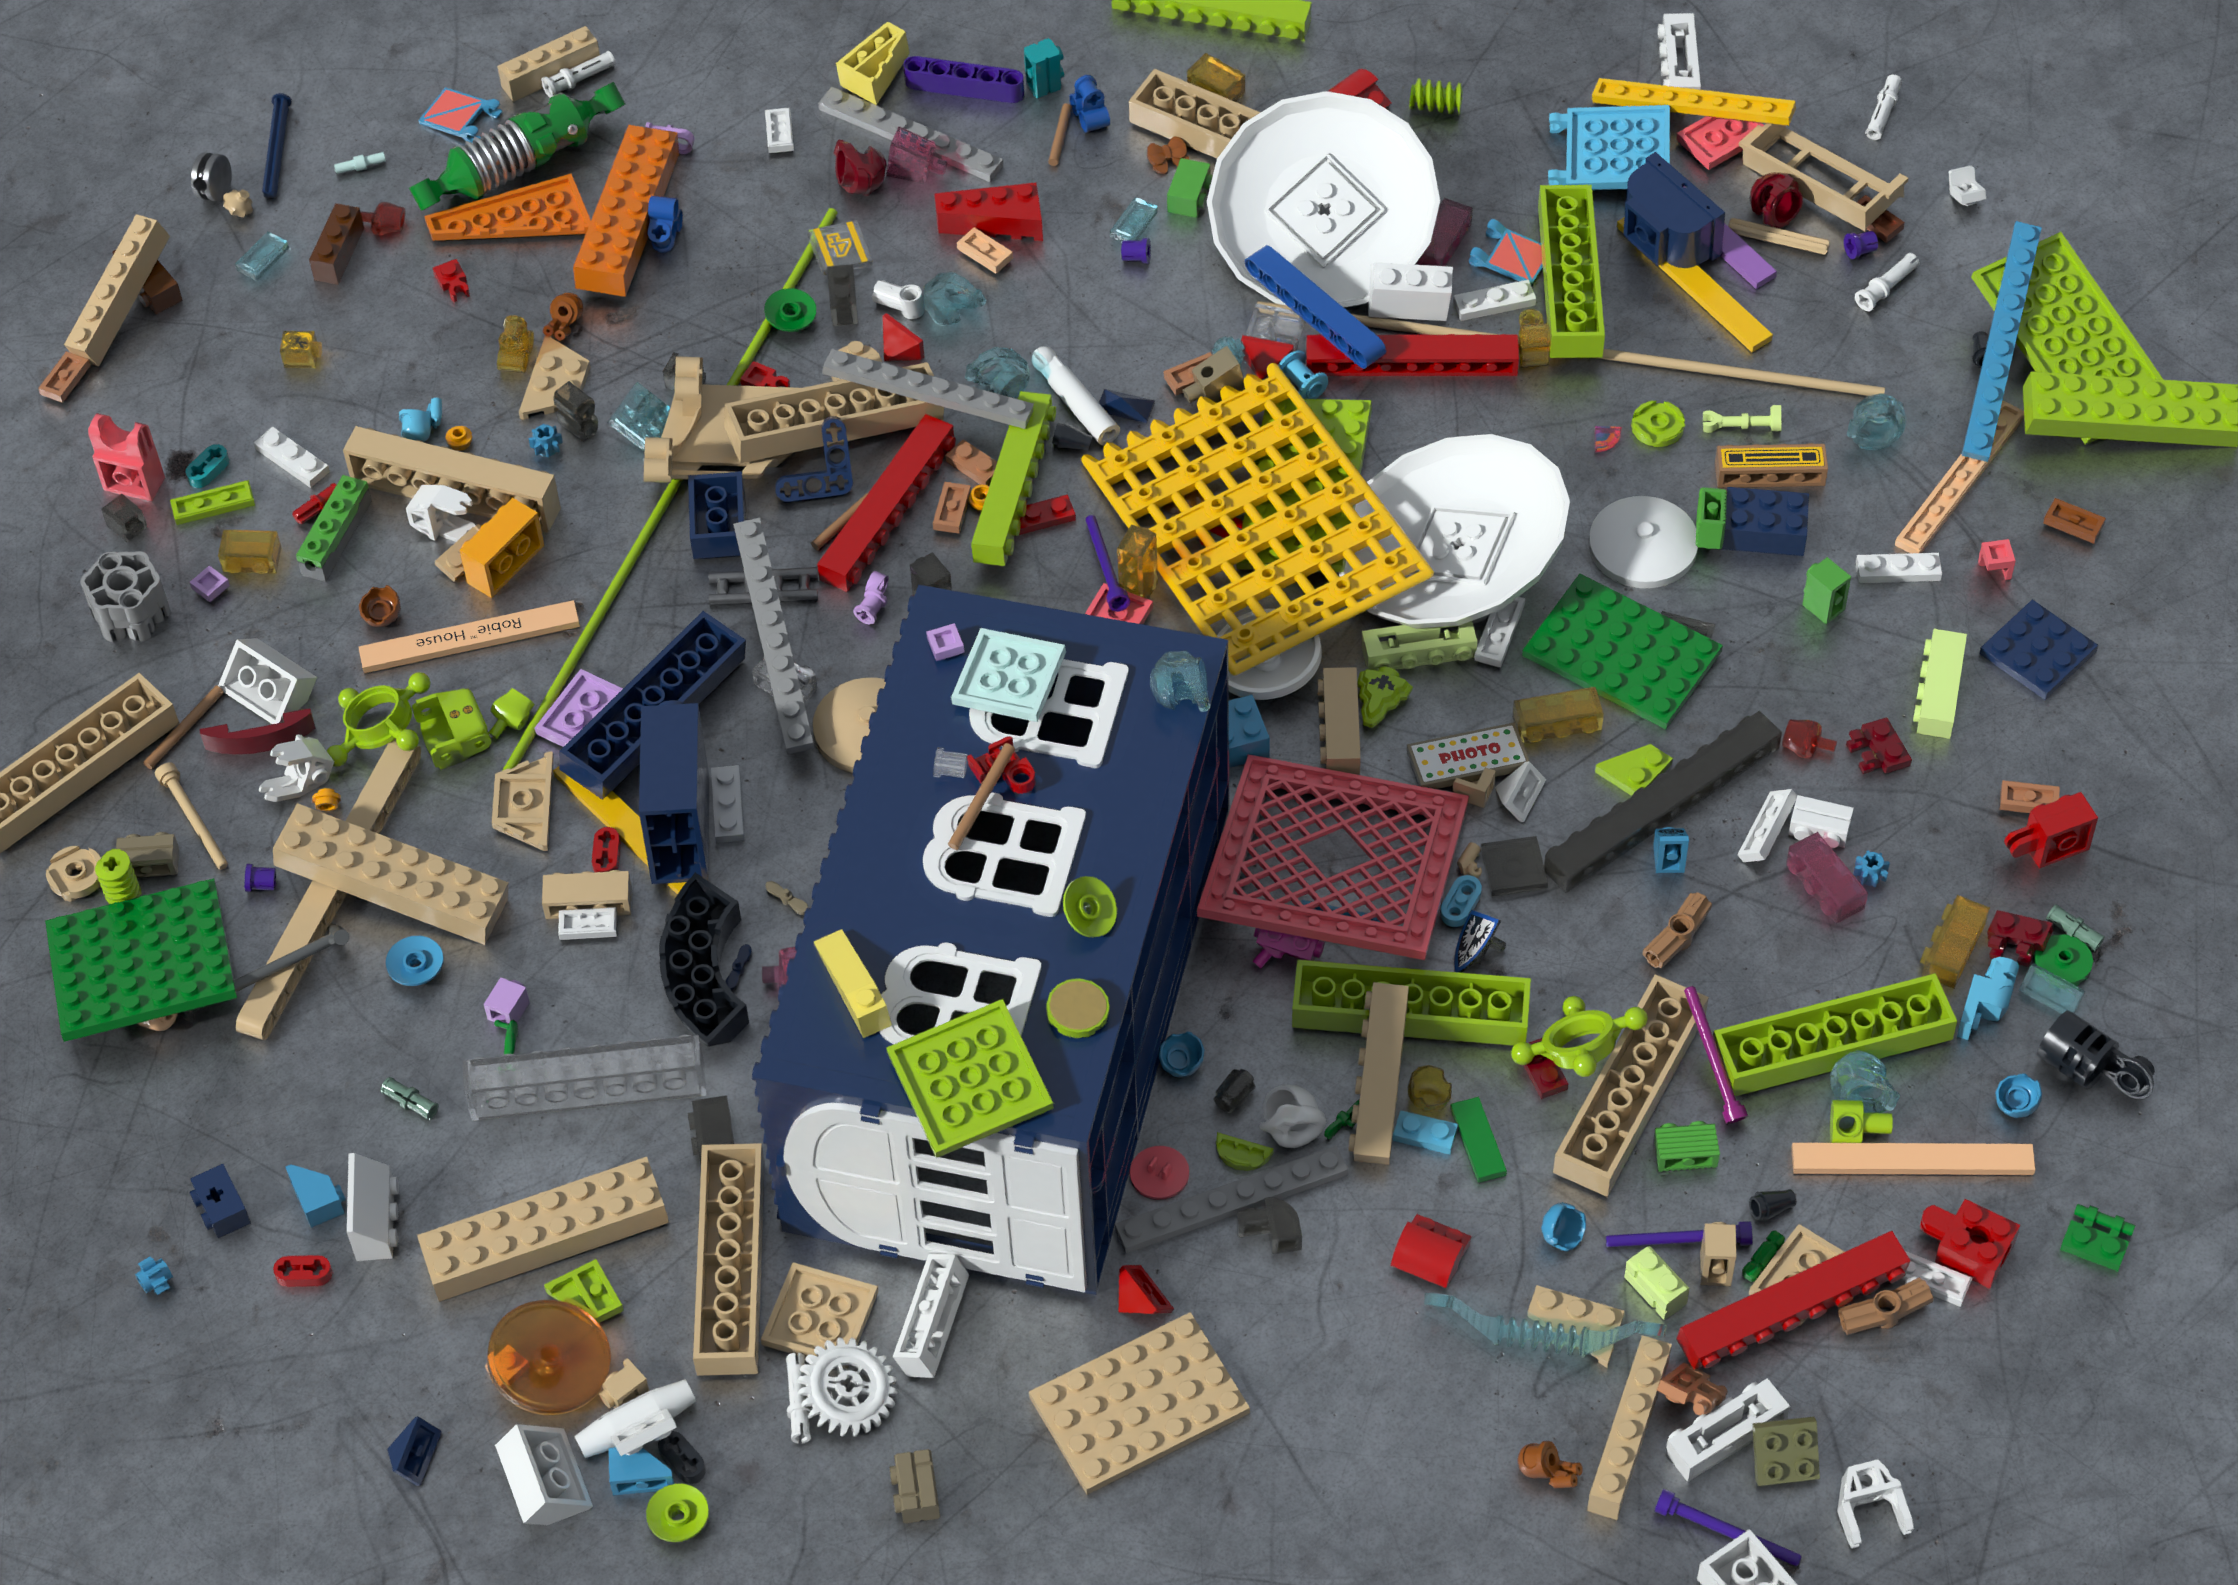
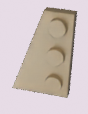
[1527,1285,1625,1368]

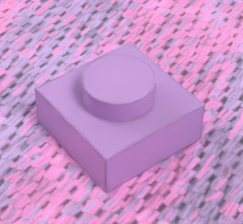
[190,566,230,602]
[926,623,965,661]

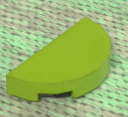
[1216,1132,1274,1171]

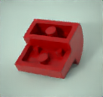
[1328,69,1392,109]
[1390,1214,1472,1288]

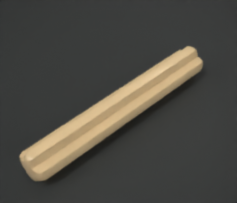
[1728,218,1830,255]

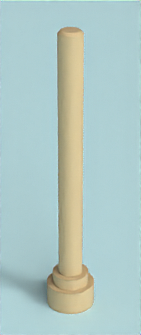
[155,762,228,870]

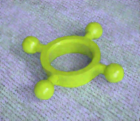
[327,672,431,767]
[1511,996,1648,1077]

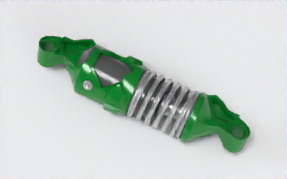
[409,82,626,211]

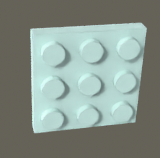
[951,628,1066,722]

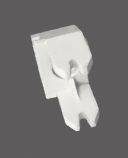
[406,485,476,542]
[259,735,334,802]
[1837,1459,1914,1548]

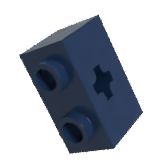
[189,1164,251,1238]

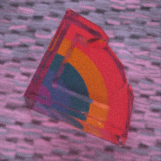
[1594,426,1622,453]

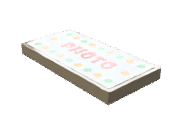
[1407,722,1530,789]

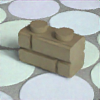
[116,832,179,878]
[889,1449,940,1524]

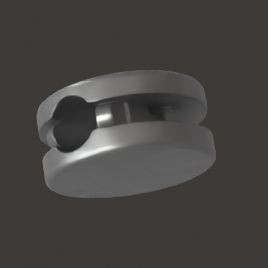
[191,152,232,201]

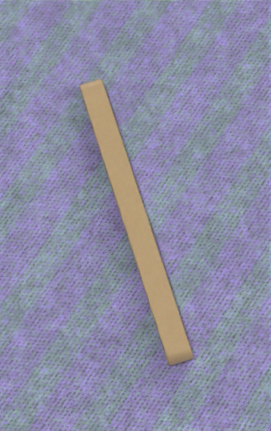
[236,739,421,1040]

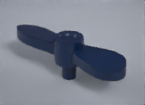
[725,944,752,991]

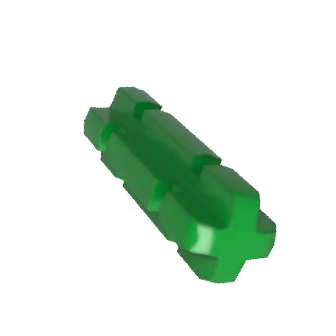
[1742,1230,1785,1282]

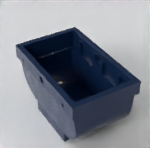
[1623,152,1725,268]

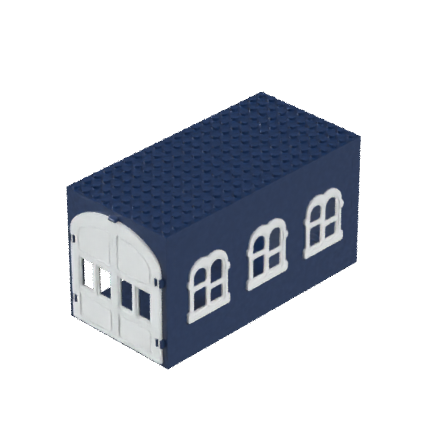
[752,585,1230,1295]

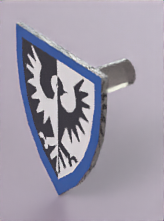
[1454,910,1506,973]

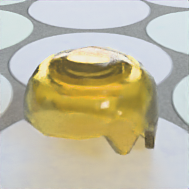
[1407,1065,1452,1113]

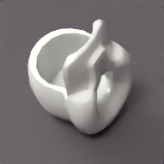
[1259,1084,1326,1148]

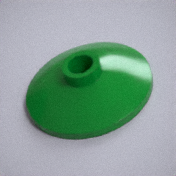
[764,288,817,332]

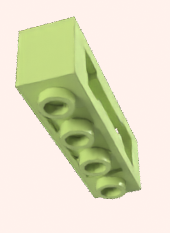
[1361,621,1477,671]

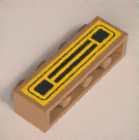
[1715,443,1828,488]

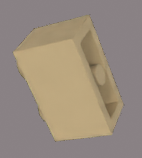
[1700,1222,1736,1286]

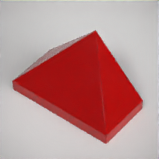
[883,313,925,361]
[1241,335,1294,380]
[1119,1265,1174,1314]

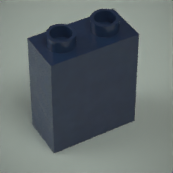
[639,700,709,884]

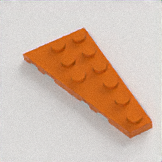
[424,174,591,241]

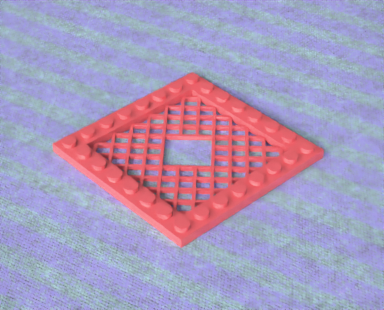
[1197,754,1469,960]

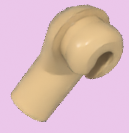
[1457,842,1482,879]

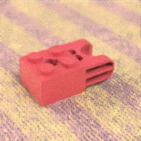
[88,413,165,501]

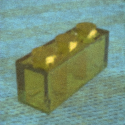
[1117,524,1158,599]
[1512,687,1604,743]
[1920,895,1990,989]

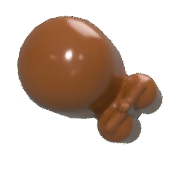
[543,292,583,340]
[1518,1441,1583,1488]

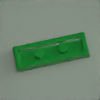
[1450,1097,1507,1183]

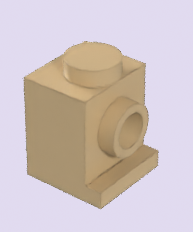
[599,1358,649,1408]

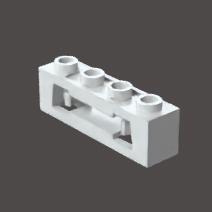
[1658,13,1701,90]
[893,1254,969,1378]
[1665,1378,1790,1482]

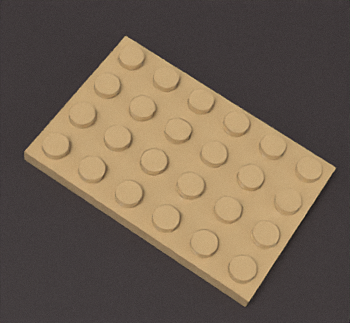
[1029,1312,1250,1495]

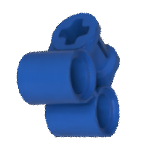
[1069,75,1110,133]
[648,196,683,253]

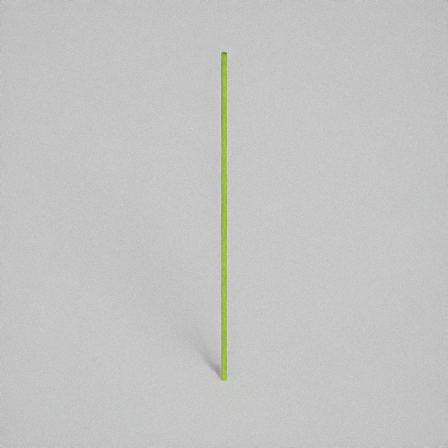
[502,208,838,771]

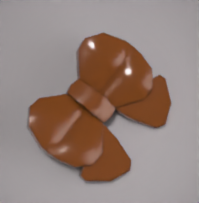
[1147,136,1189,174]

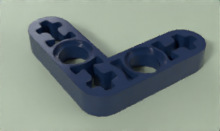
[775,416,853,502]

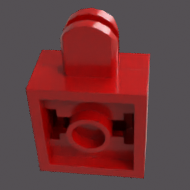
[2004,792,2098,869]
[1920,1199,2021,1289]

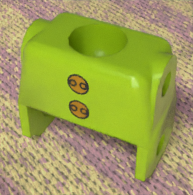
[412,688,492,770]

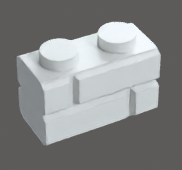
[1788,795,1854,848]

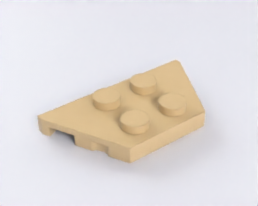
[519,336,591,420]
[492,752,554,851]

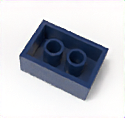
[688,471,746,559]
[1722,487,1809,556]

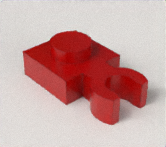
[433,259,470,302]
[740,361,790,387]

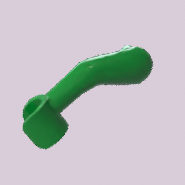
[494,1020,519,1079]

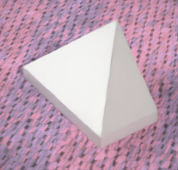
[1495,761,1546,822]

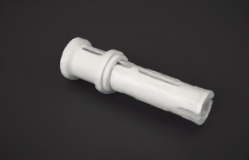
[541,51,616,98]
[1855,253,1920,311]

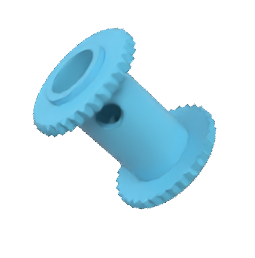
[1278,350,1328,399]

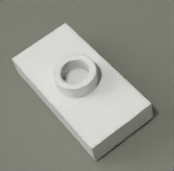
[765,108,794,153]
[558,907,617,940]

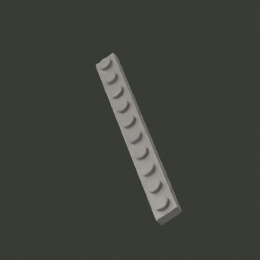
[733,518,815,755]

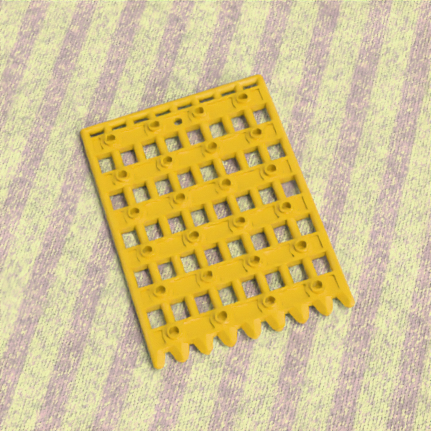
[1081,363,1434,676]

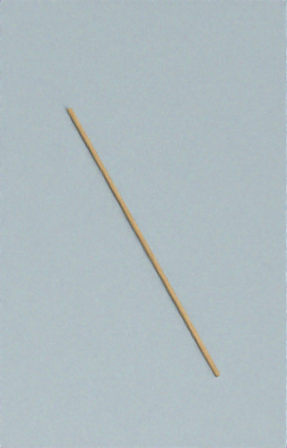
[1256,301,1885,398]

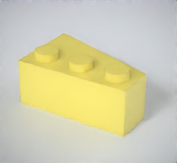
[836,22,910,105]

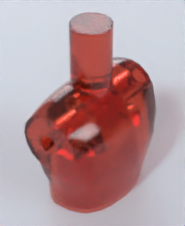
[361,202,406,235]
[1782,719,1837,759]

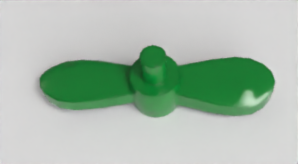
[1324,1099,1360,1139]

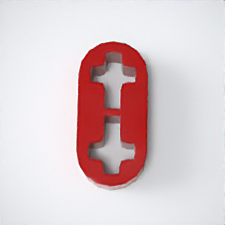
[592,827,621,872]
[273,1255,333,1287]

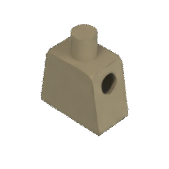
[1183,346,1245,403]

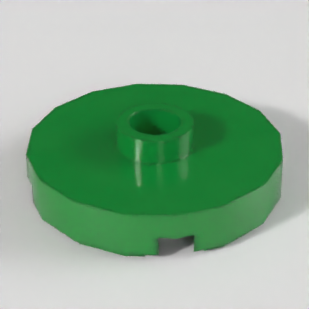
[2033,934,2093,988]

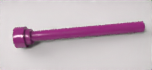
[1684,986,1749,1124]

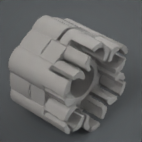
[80,551,171,642]

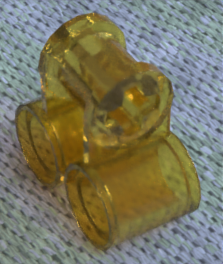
[1518,309,1550,368]
[497,315,534,373]

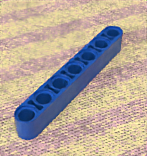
[1245,245,1386,369]

